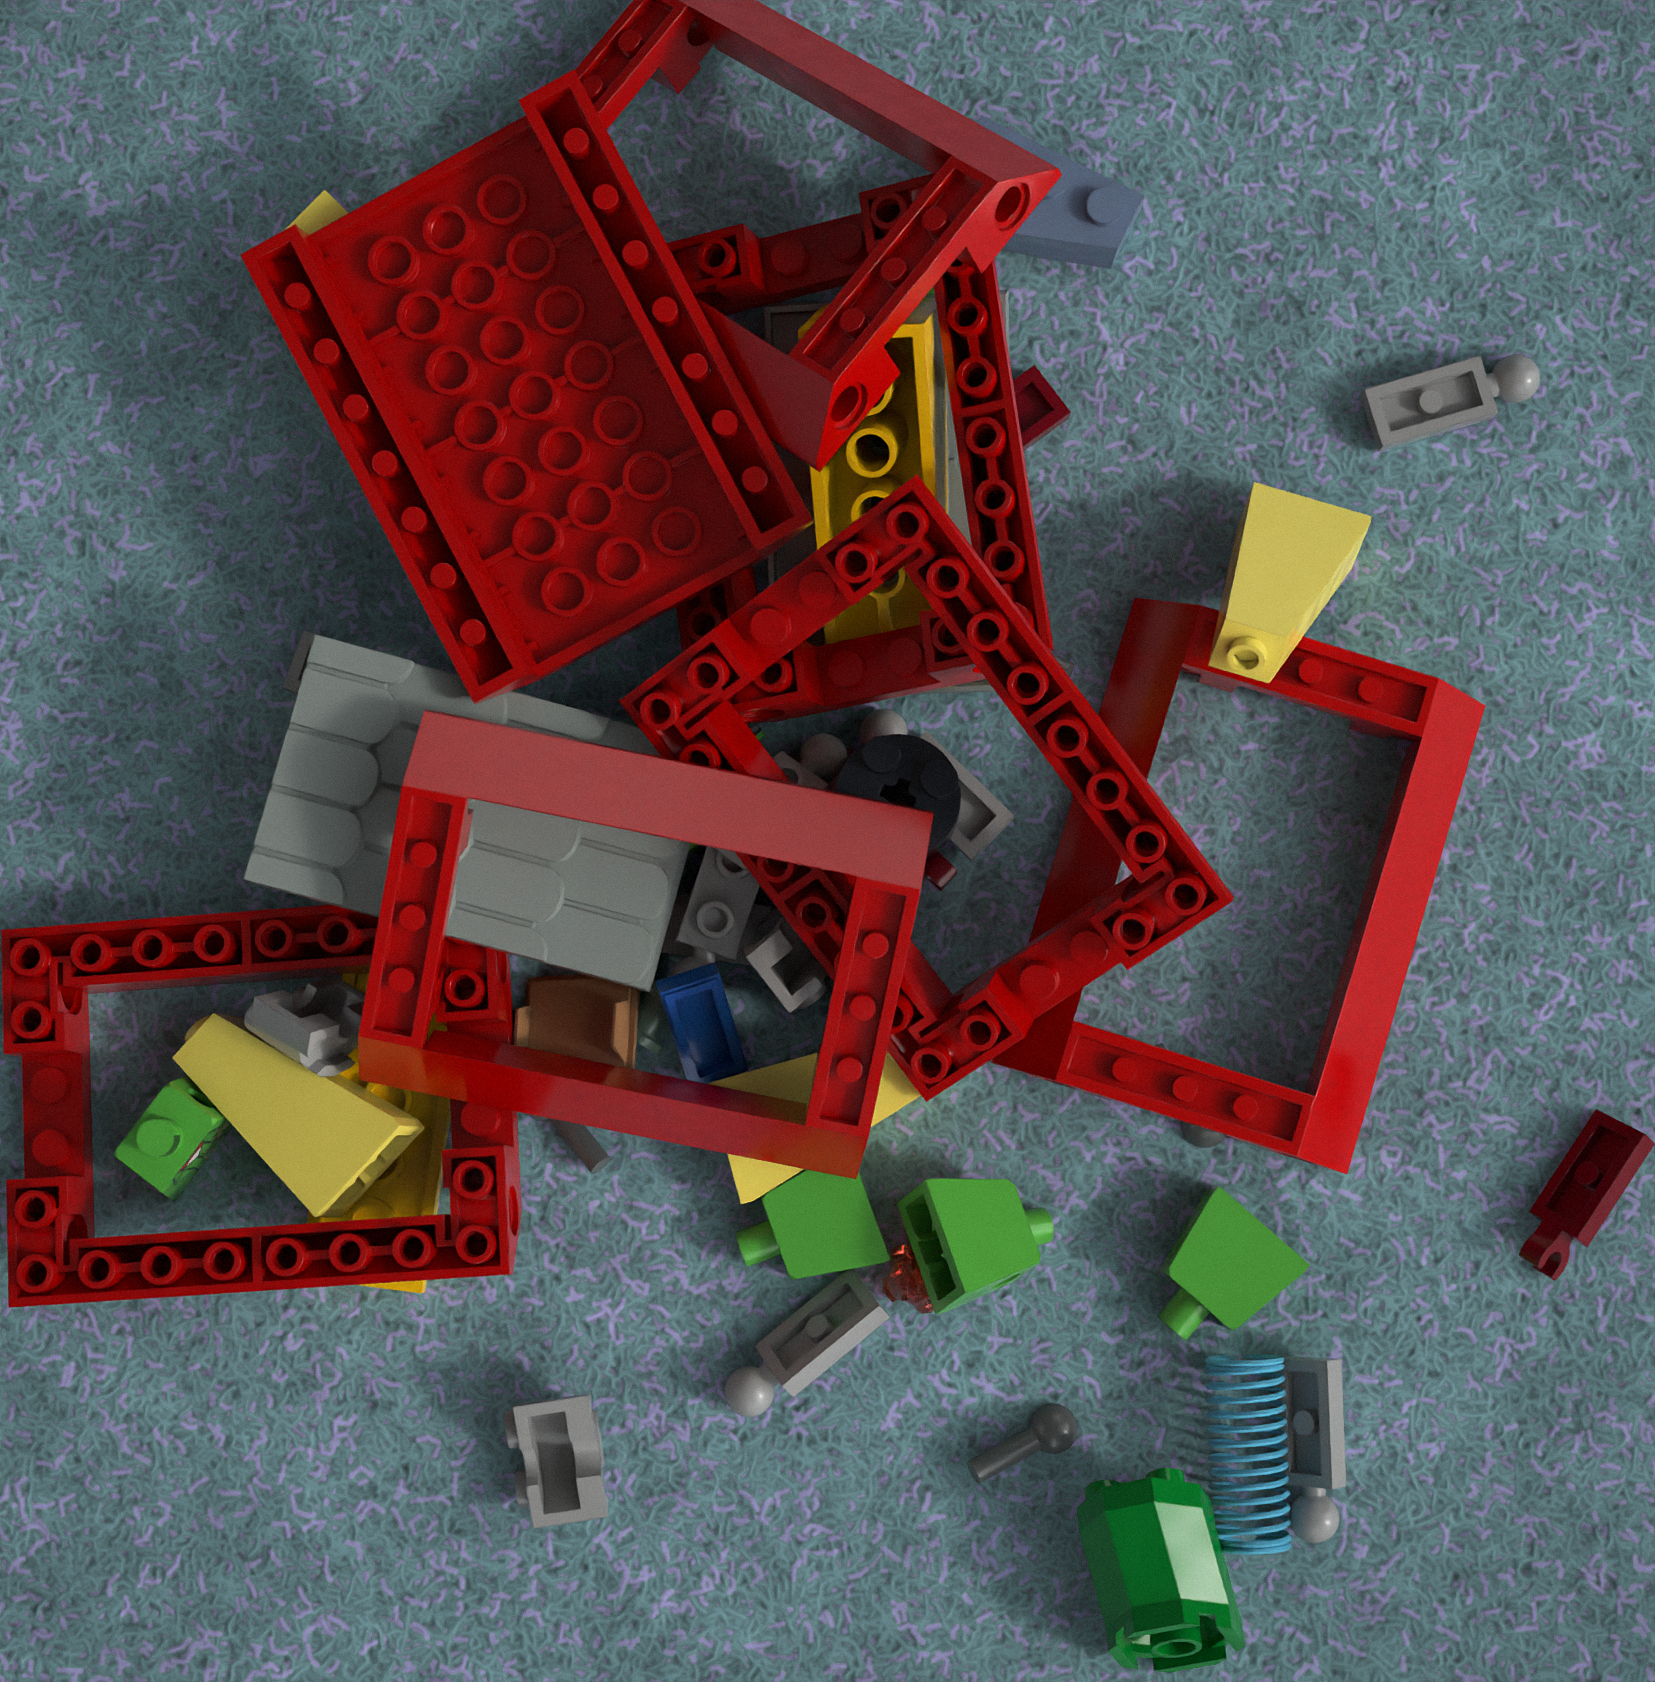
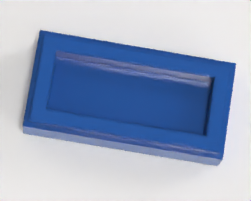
[655,962,748,1084]

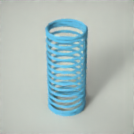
[1204,1354,1292,1555]

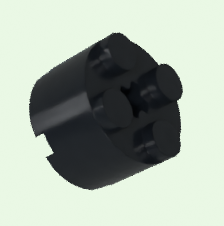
[835,734,961,859]

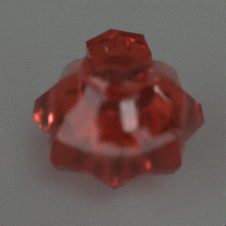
[882,1240,934,1314]

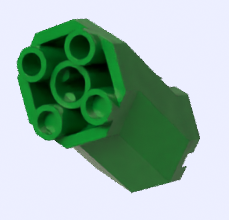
[1077,1468,1245,1673]

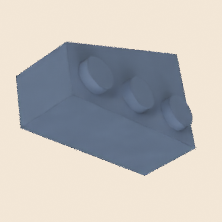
[978,115,1145,269]

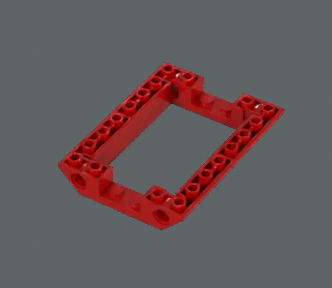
[575,0,1062,472]
[667,173,1054,723]
[619,474,1234,1102]
[991,598,1485,1174]
[358,709,934,1179]
[1,905,522,1308]

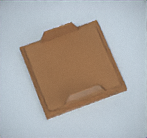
[513,974,640,1069]

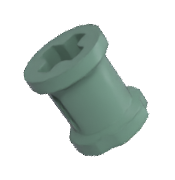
[636,980,670,1056]

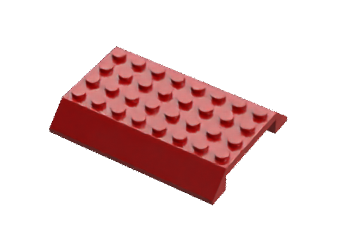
[240,69,814,704]

